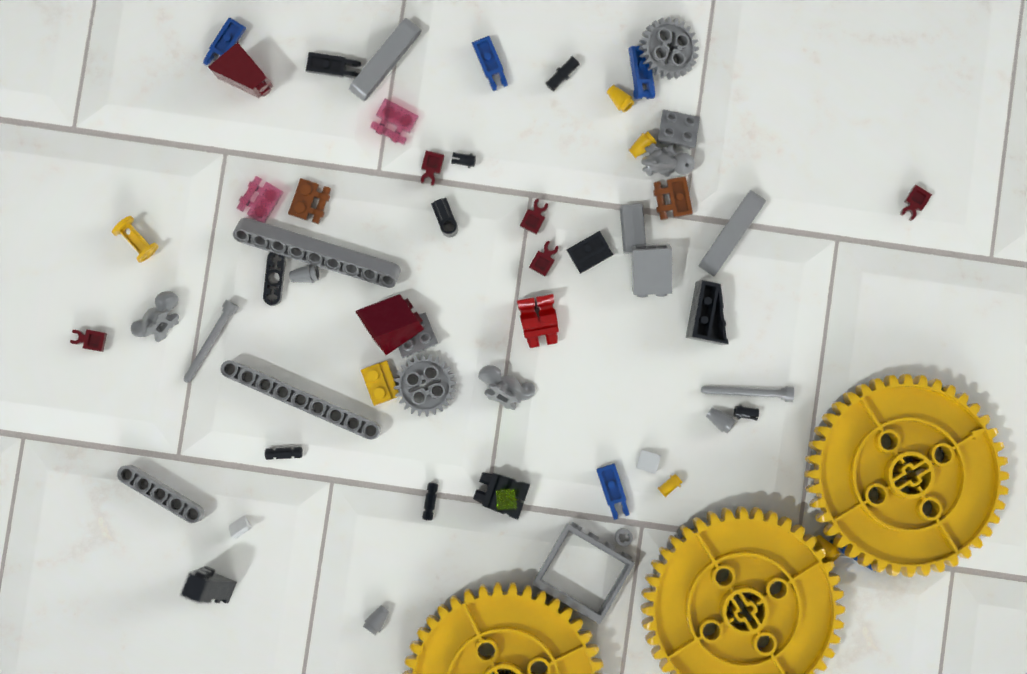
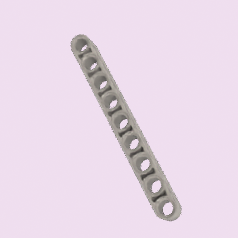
[233,218,401,288]
[220,360,381,440]

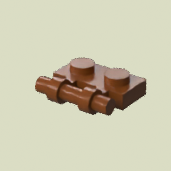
[653,176,693,220]
[288,178,331,224]

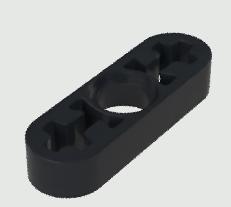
[263,252,286,306]

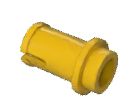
[658,474,682,498]

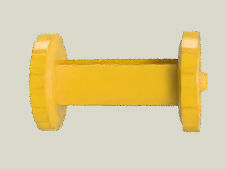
[112,216,159,263]

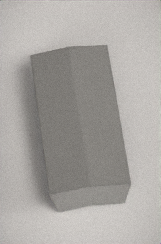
[620,204,646,254]

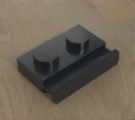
[566,231,614,274]

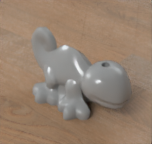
[641,143,695,177]
[131,291,179,342]
[478,365,536,410]

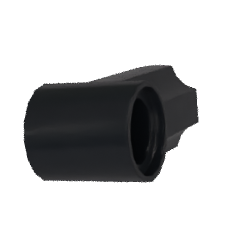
[431,198,458,237]

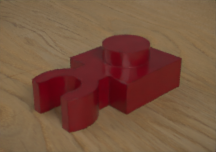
[421,151,445,186]
[900,185,932,221]
[520,198,548,235]
[529,241,559,277]
[70,329,107,352]

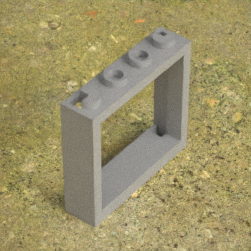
[532,522,635,624]

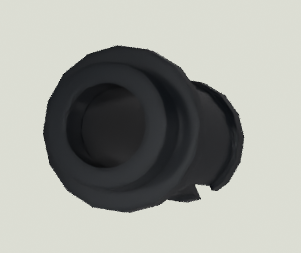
[451,152,476,168]
[733,404,759,421]

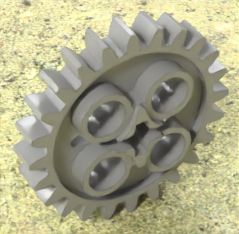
[639,17,700,80]
[394,354,456,417]

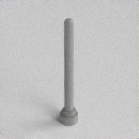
[184,300,239,383]
[701,386,794,402]

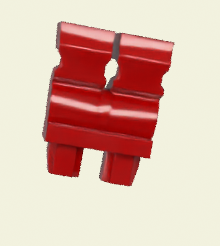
[517,294,559,348]

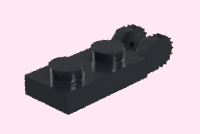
[306,52,361,78]

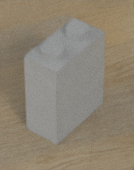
[631,244,672,297]

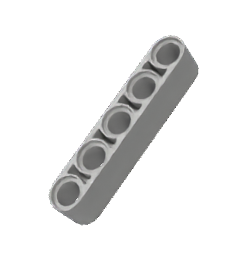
[349,18,422,101]
[698,190,766,276]
[117,465,205,523]

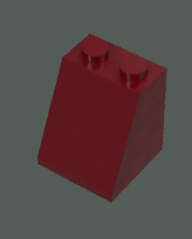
[208,42,273,98]
[355,294,424,355]

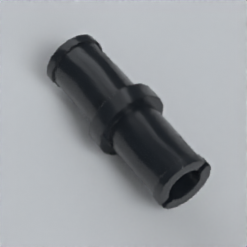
[545,56,580,92]

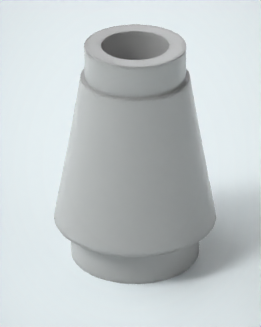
[289,264,319,283]
[706,408,736,433]
[363,605,390,635]

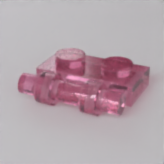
[370,98,419,145]
[236,176,284,223]

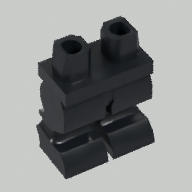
[473,472,530,520]

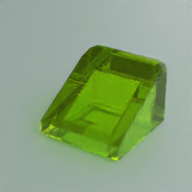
[496,489,517,510]

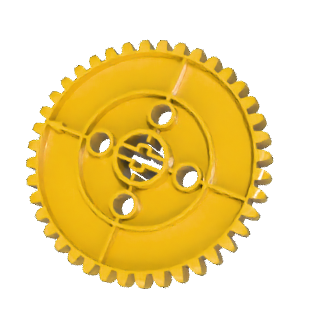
[804,374,1009,577]
[640,506,845,674]
[403,582,604,674]

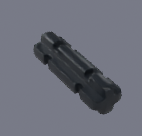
[264,447,303,460]
[422,482,438,521]

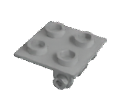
[657,110,700,150]
[398,312,438,358]

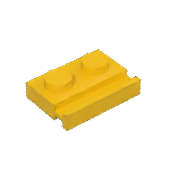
[361,360,399,406]

